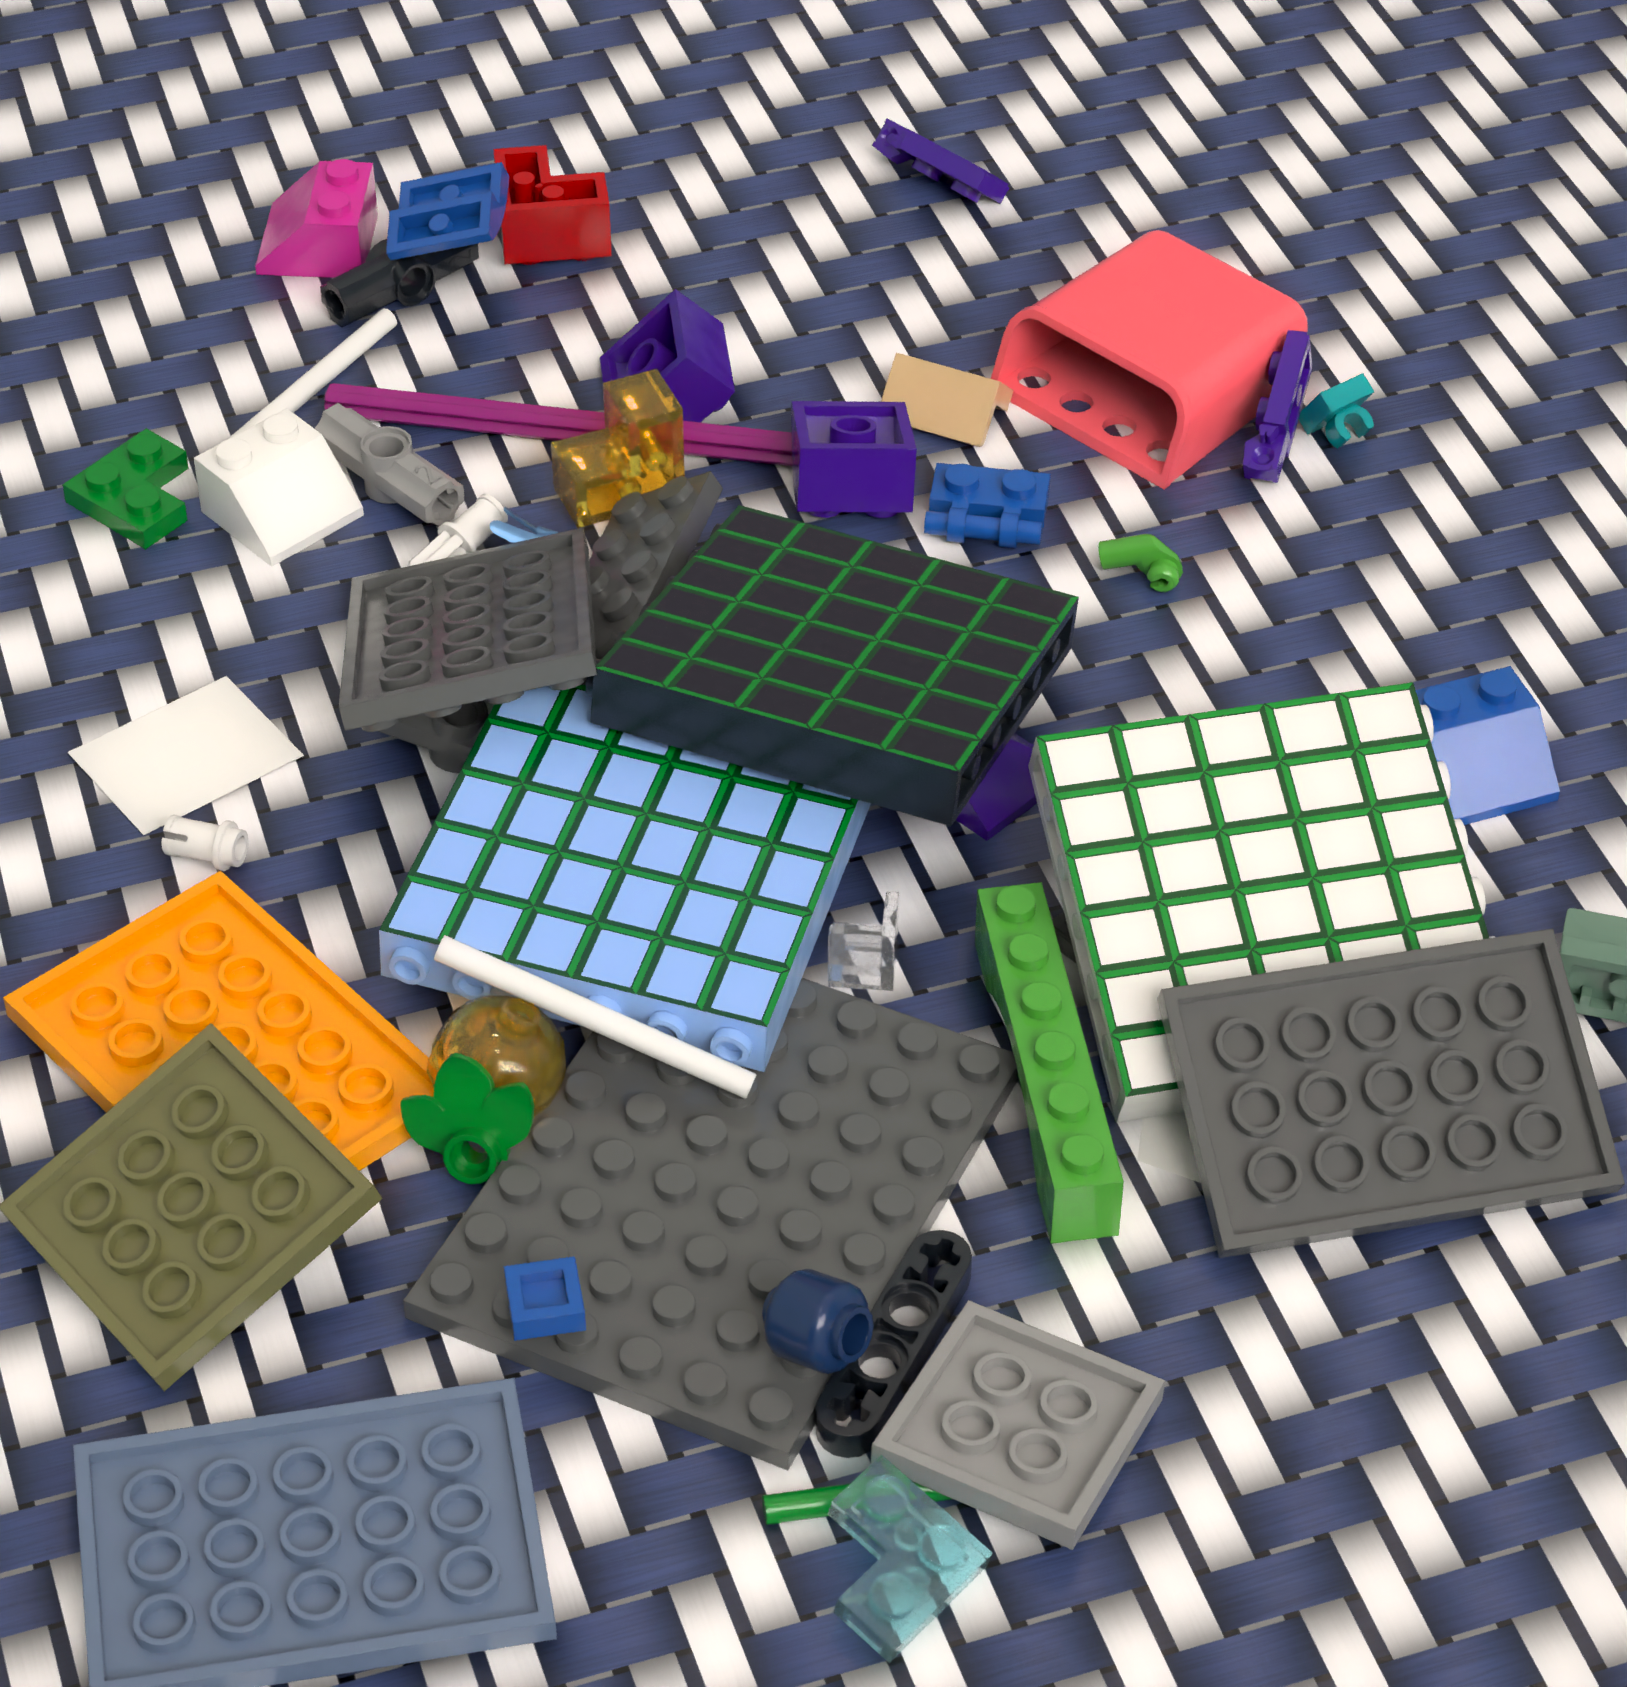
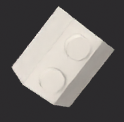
[194,408,364,567]

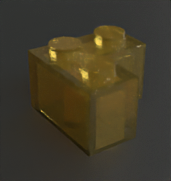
[551,369,685,528]

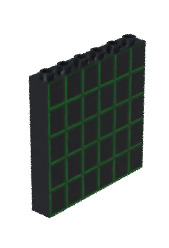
[586,505,1079,826]

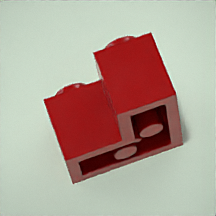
[493,145,612,265]

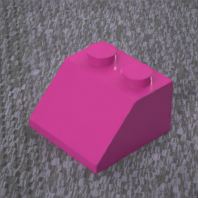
[255,159,378,278]

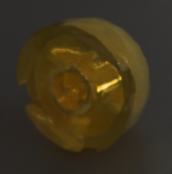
[427,995,566,1117]

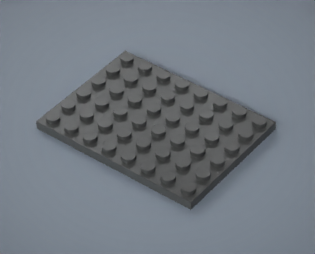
[403,978,1019,1471]

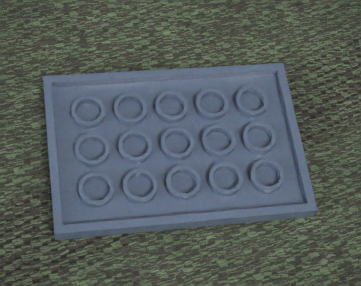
[73,1378,557,1687]

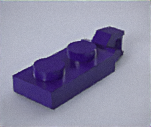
[872,118,1009,204]
[1243,330,1313,483]

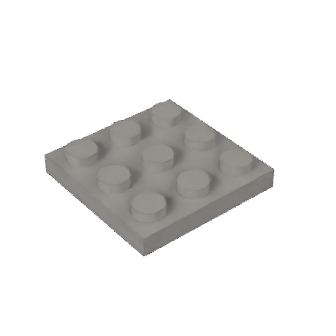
[871,1300,1165,1550]

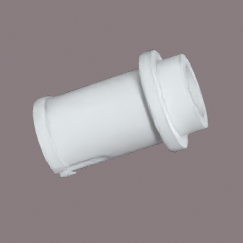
[161,815,248,871]

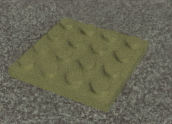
[0,1023,382,1392]

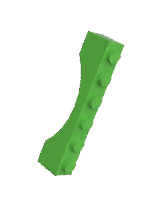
[975,882,1124,1244]

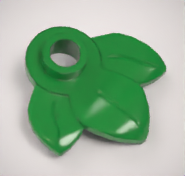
[400,1053,534,1184]

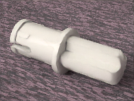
[407,494,508,566]

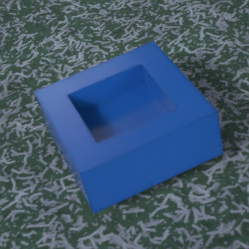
[504,1256,586,1341]

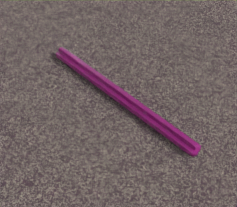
[324,383,792,466]

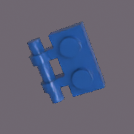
[924,463,1051,549]

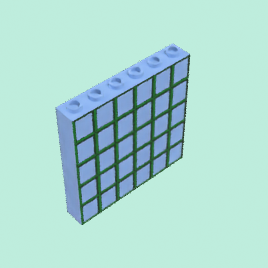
[379,685,871,1072]

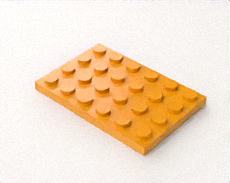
[3,871,440,1171]

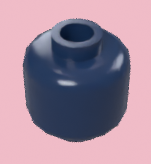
[762,1269,874,1374]

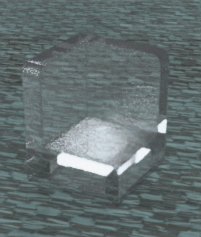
[828,891,899,991]

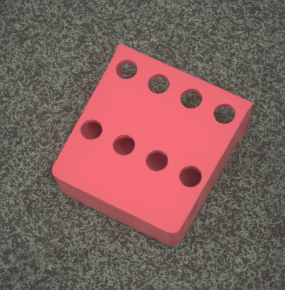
[991,230,1308,490]

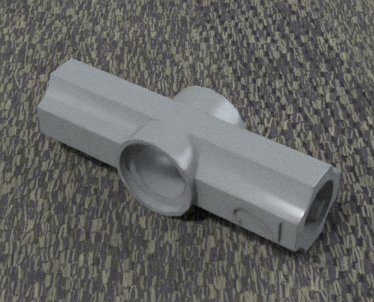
[314,403,464,528]

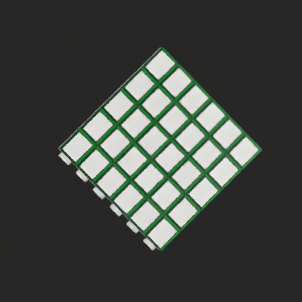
[1028,682,1495,1123]

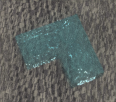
[828,1454,993,1663]

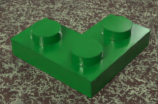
[62,428,189,550]

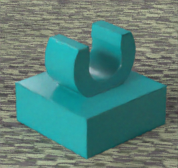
[1299,373,1374,448]

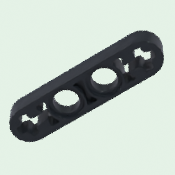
[816,1230,972,1458]

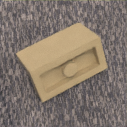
[881,352,1014,447]

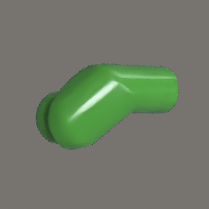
[1098,534,1183,592]

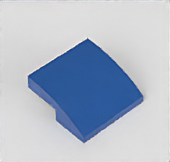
[386,162,509,260]

